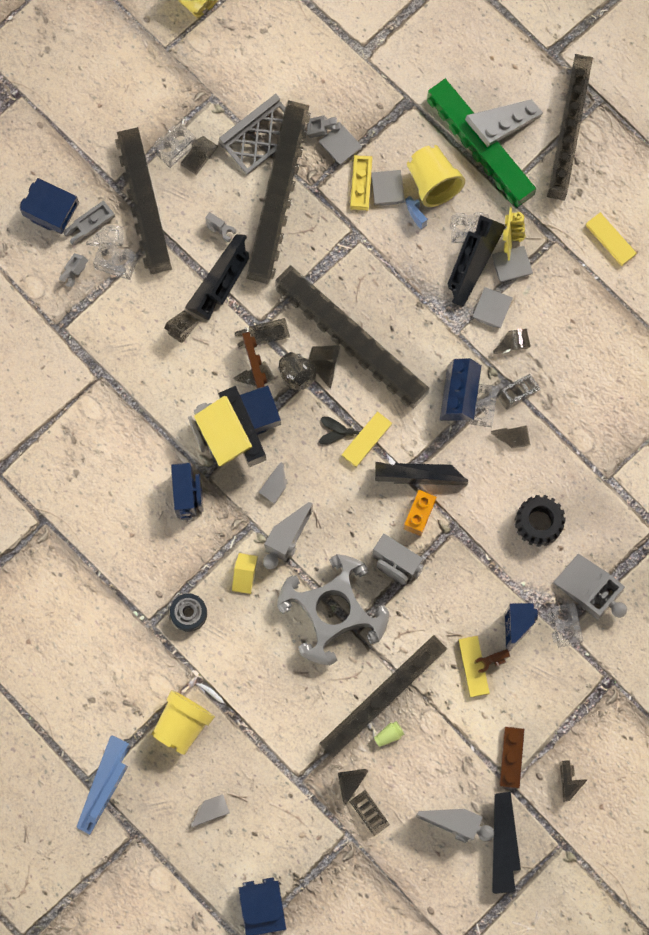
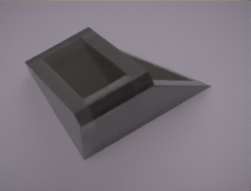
[307,345,341,389]
[337,769,368,805]

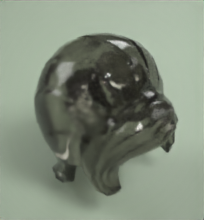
[278,352,316,390]

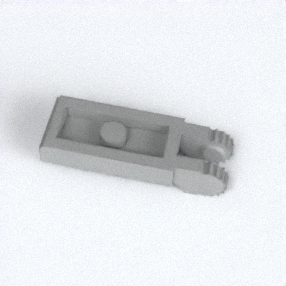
[63,201,115,245]

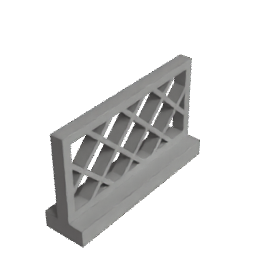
[218,93,303,175]

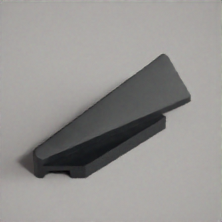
[447,215,506,307]
[185,234,249,320]
[375,462,468,485]
[492,792,521,894]

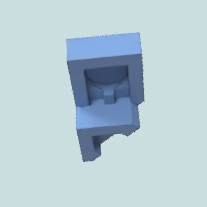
[405,196,428,230]

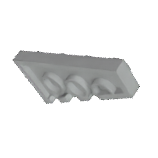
[465,99,543,147]

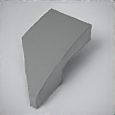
[259,462,288,503]
[191,794,229,827]

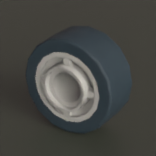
[170,593,207,632]

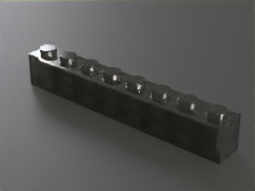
[547,54,593,201]
[115,127,172,274]
[319,635,447,760]

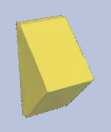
[232,553,258,594]

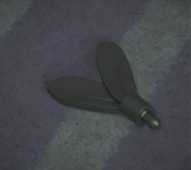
[319,416,360,445]

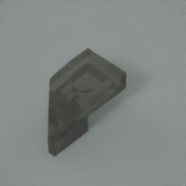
[493,329,531,354]
[233,361,275,387]
[491,425,531,448]

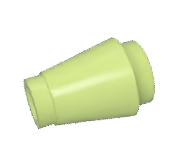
[374,721,405,747]

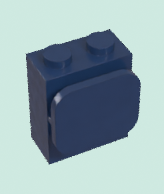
[20,178,79,234]
[240,385,281,435]
[171,463,204,520]
[238,877,287,935]

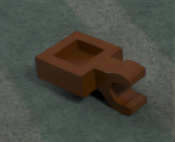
[474,649,510,673]

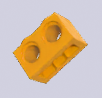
[403,490,437,536]

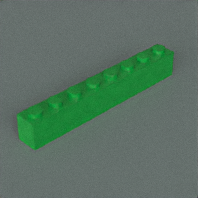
[427,78,537,207]

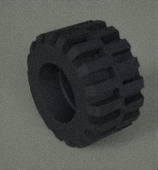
[515,495,566,547]

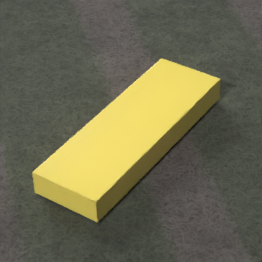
[350,155,372,211]
[586,212,637,266]
[342,411,392,467]
[458,636,490,698]

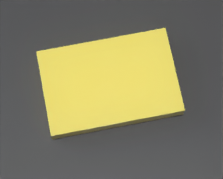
[194,396,252,466]

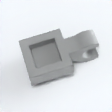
[307,115,341,138]
[205,212,236,242]
[59,253,88,287]

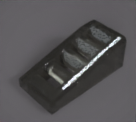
[497,374,541,410]
[349,790,390,836]

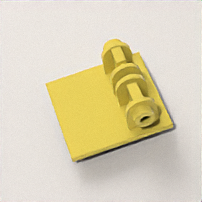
[503,207,526,261]

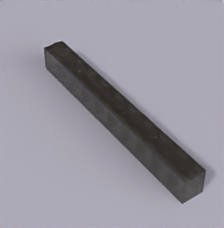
[246,100,311,284]
[275,265,430,409]

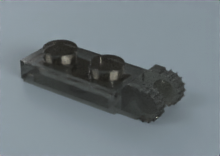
[235,318,290,349]

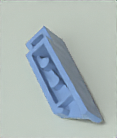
[77,735,131,835]

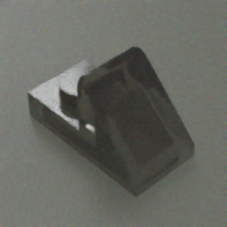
[181,136,218,175]
[164,310,199,343]
[560,760,588,802]

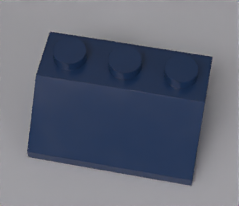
[440,358,482,421]
[504,603,538,651]

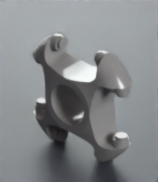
[277,554,389,666]

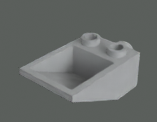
[263,502,313,569]
[553,554,627,620]
[416,809,494,843]

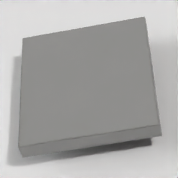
[319,124,362,166]
[371,170,404,206]
[492,246,533,283]
[473,287,513,329]

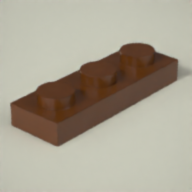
[242,332,267,389]
[499,727,525,789]

